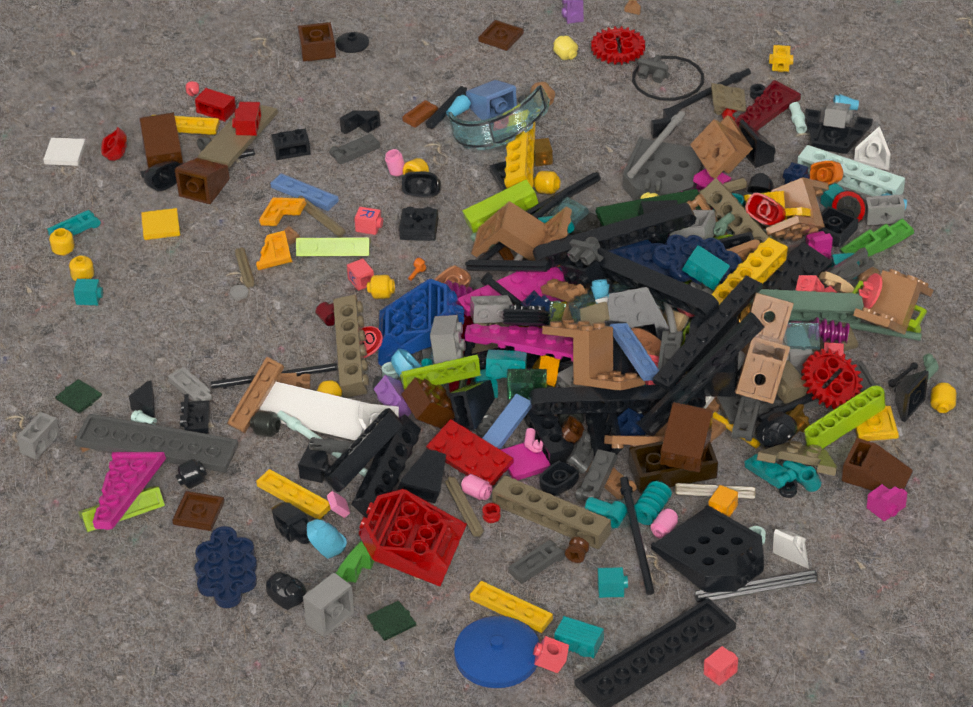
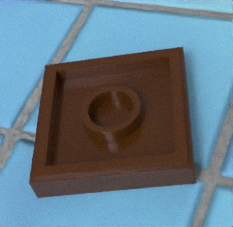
[478,20,524,51]
[172,491,225,531]

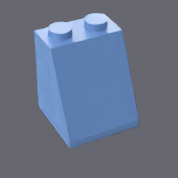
[466,80,517,126]

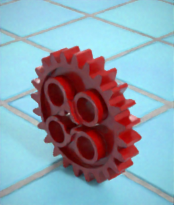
[591,26,645,65]
[801,349,863,410]

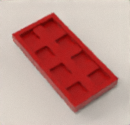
[426,419,514,487]

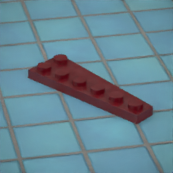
[735,80,801,131]

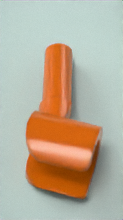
[408,258,426,281]

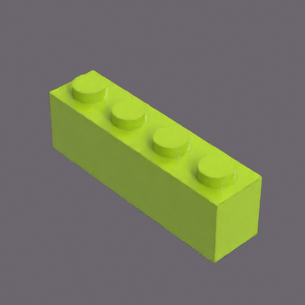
[462,179,539,233]

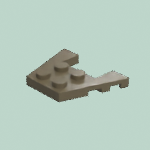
[757,441,837,476]

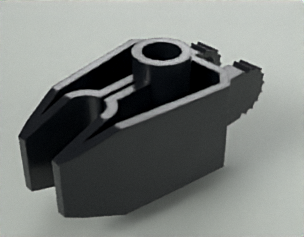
[271,502,310,544]

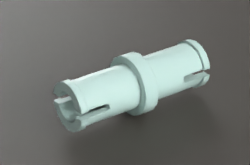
[789,102,807,134]

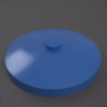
[454,616,540,688]

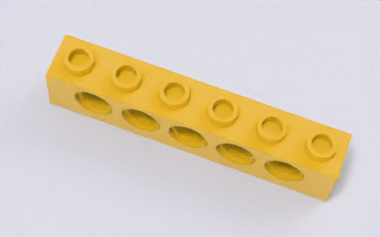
[504,109,535,189]
[711,237,788,305]

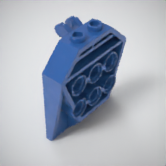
[378,279,464,366]

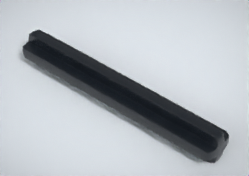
[426,86,467,129]

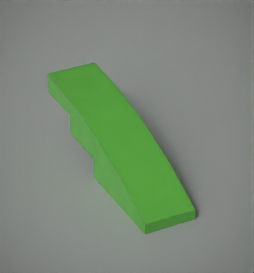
[840,218,914,257]
[336,541,374,583]

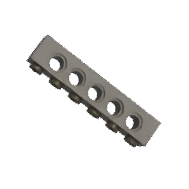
[700,178,771,243]
[333,294,370,398]
[492,475,611,550]

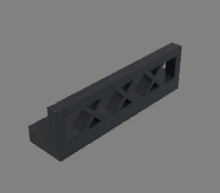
[585,413,623,456]

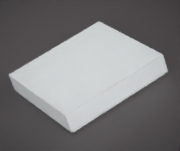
[43,138,86,166]

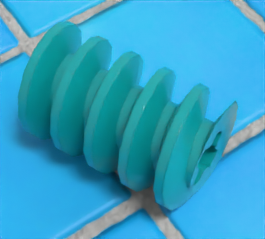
[634,481,672,525]

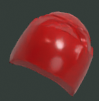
[101,127,127,161]
[745,193,786,226]

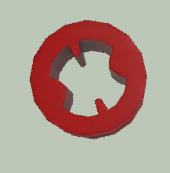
[482,503,501,523]

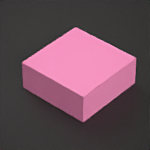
[327,491,350,518]

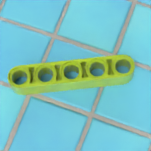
[804,386,886,449]

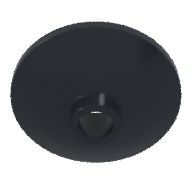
[336,32,369,53]

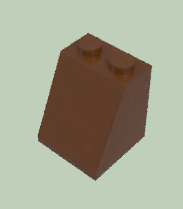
[139,112,183,169]
[175,158,230,205]
[660,402,713,473]

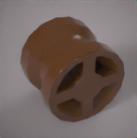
[565,537,590,563]

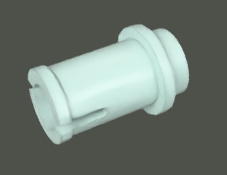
[131,410,157,425]

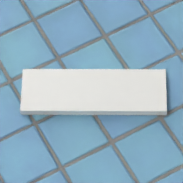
[259,382,369,441]

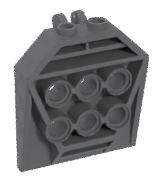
[623,137,704,200]

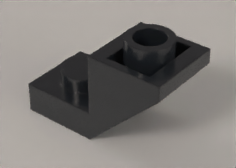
[651,106,681,138]
[340,110,381,134]

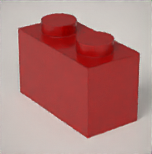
[195,88,236,122]
[232,102,262,136]

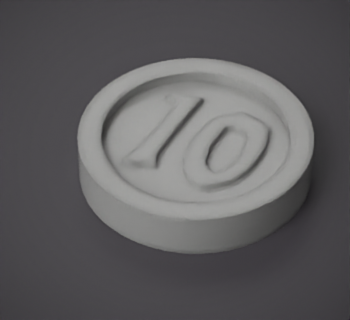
[230,285,249,300]

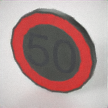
[832,190,867,223]

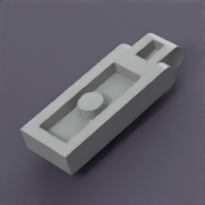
[168,367,212,401]

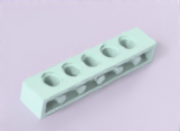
[798,145,905,196]

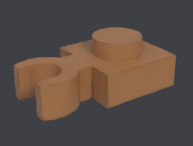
[277,373,311,389]

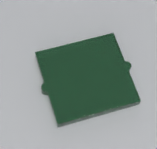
[55,379,102,414]
[367,601,416,641]

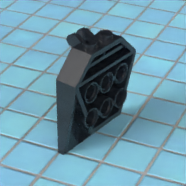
[651,505,764,593]

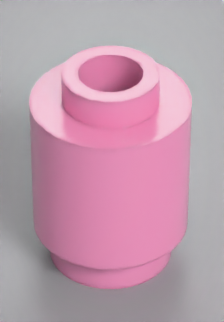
[385,149,405,176]
[461,474,493,500]
[650,509,678,538]

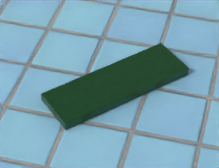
[595,189,702,226]

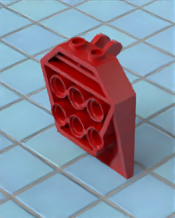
[358,489,467,587]

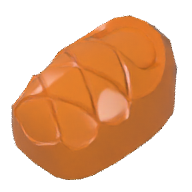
[810,161,843,186]

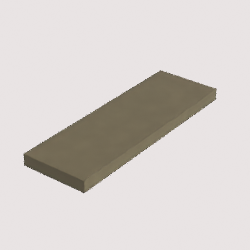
[198,105,278,168]

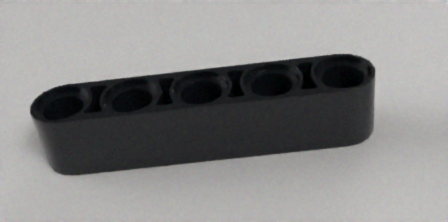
[323,408,403,492]

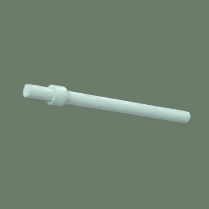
[277,411,368,477]

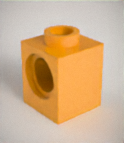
[709,485,738,517]

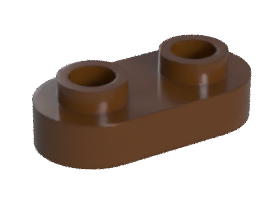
[562,416,584,443]

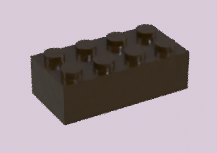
[628,441,718,493]

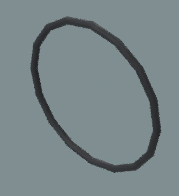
[632,55,704,101]

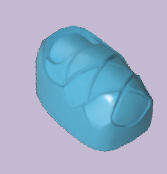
[391,349,422,377]
[307,519,347,559]

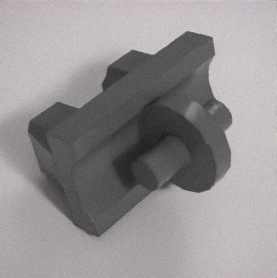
[638,55,670,83]
[567,236,603,265]

